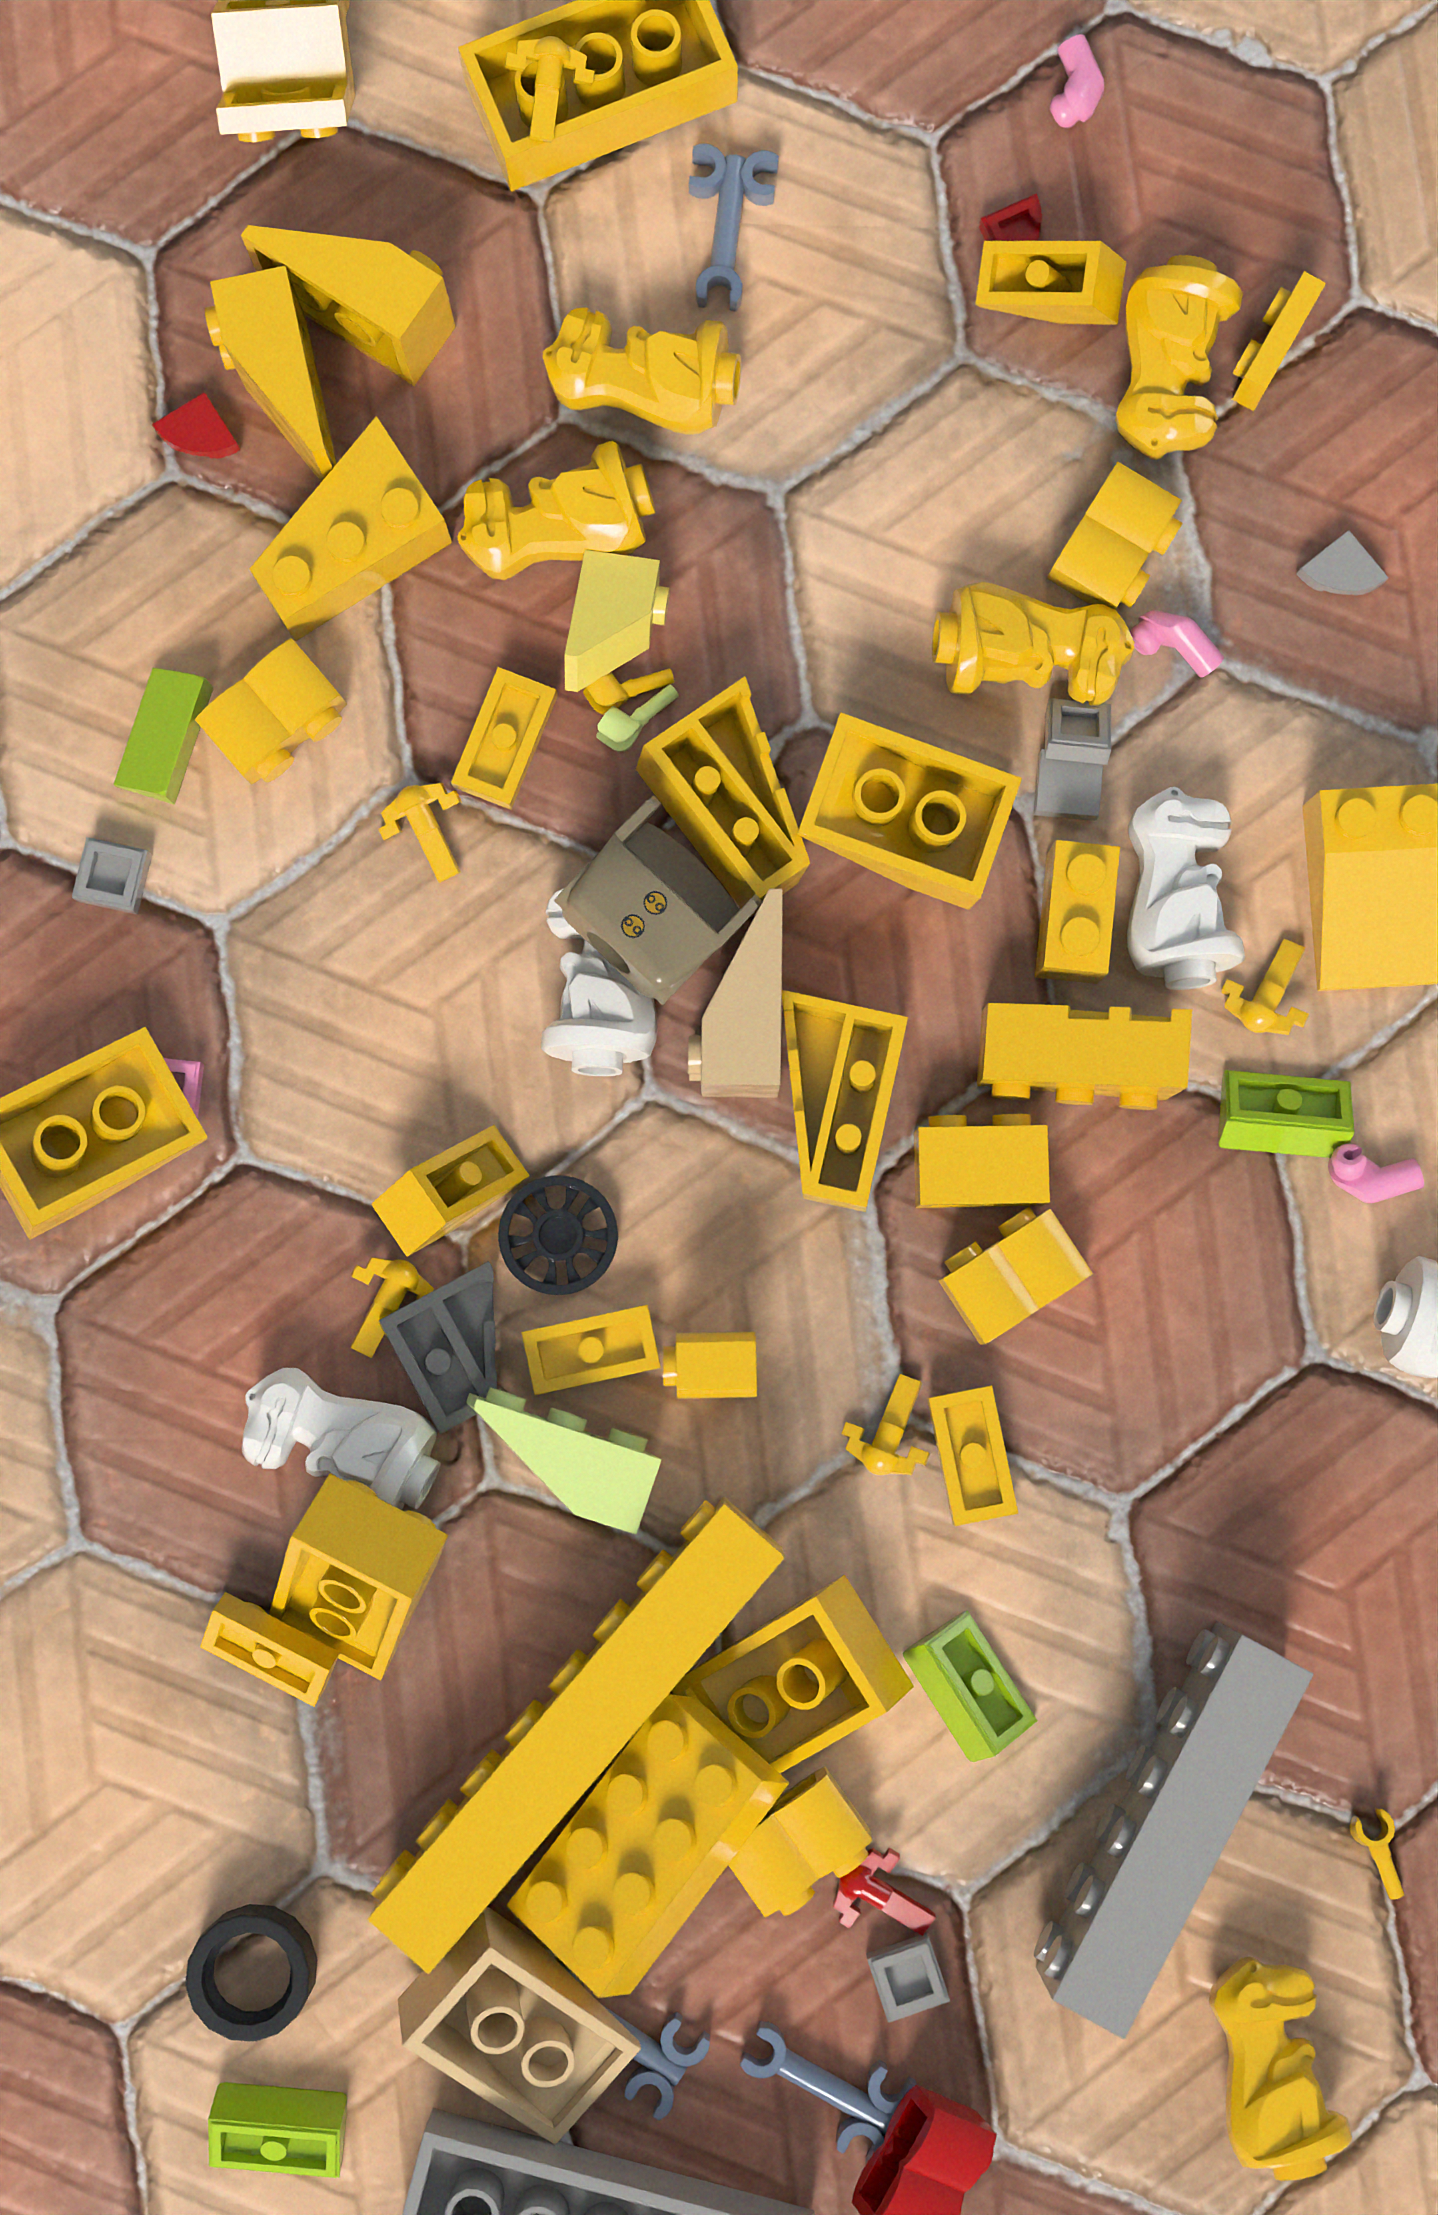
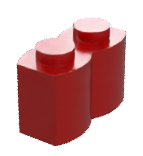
[851,2085,997,2215]

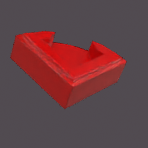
[979,193,1042,241]
[152,392,240,459]

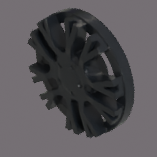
[498,1175,618,1295]

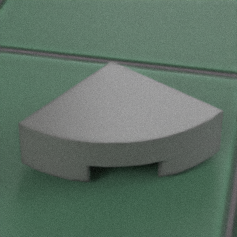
[1296,530,1389,596]

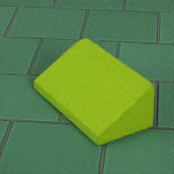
[113,668,213,805]
[1218,1070,1355,1158]
[903,1610,1038,1762]
[208,2082,347,2178]

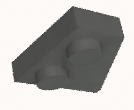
[378,1261,497,1435]

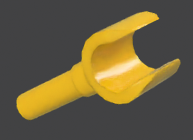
[583,668,674,715]
[1349,1808,1404,1900]

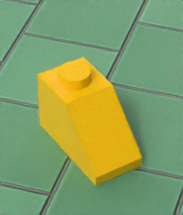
[975,241,1126,325]
[371,1125,530,1257]

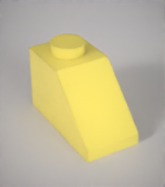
[565,550,670,692]

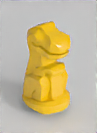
[1115,255,1243,460]
[542,307,741,435]
[457,441,656,580]
[932,582,1134,705]
[1209,1957,1352,2181]

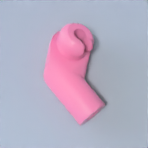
[1328,1143,1424,1203]

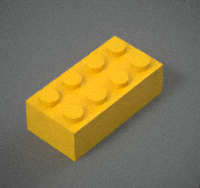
[458,0,738,192]
[506,1694,789,1998]

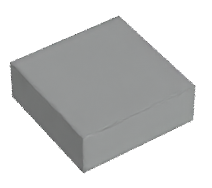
[1045,698,1111,765]
[1034,749,1103,821]
[71,837,152,915]
[866,1933,950,2023]

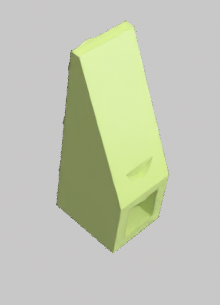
[467,1387,662,1534]

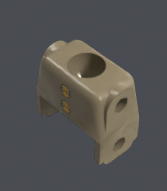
[554,796,763,1005]

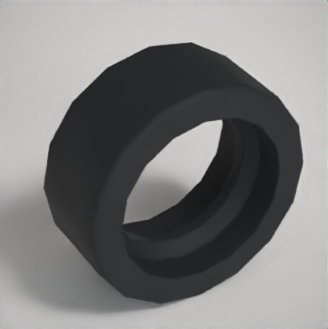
[185,1904,317,2042]

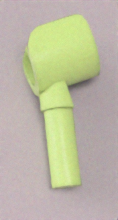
[596,684,679,752]

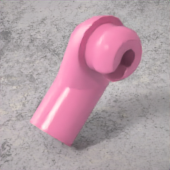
[1050,34,1104,128]
[1130,610,1224,677]

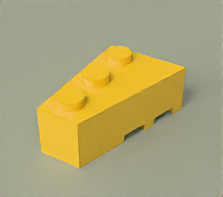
[781,990,908,1212]

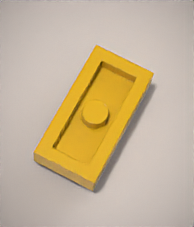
[1232,271,1326,411]
[451,667,558,810]
[521,1305,661,1395]
[927,1385,1019,1526]
[200,1592,340,1707]

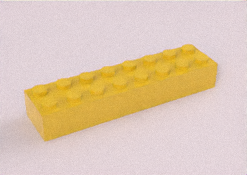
[367,1497,785,1974]

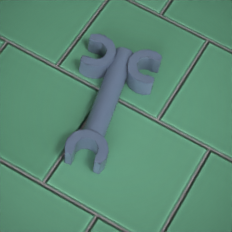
[689,143,779,311]
[560,1963,710,2120]
[740,2021,917,2163]

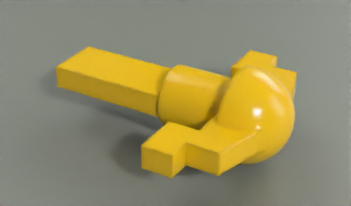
[505,36,594,143]
[378,783,462,883]
[1221,939,1309,1035]
[350,1257,434,1358]
[841,1374,930,1475]

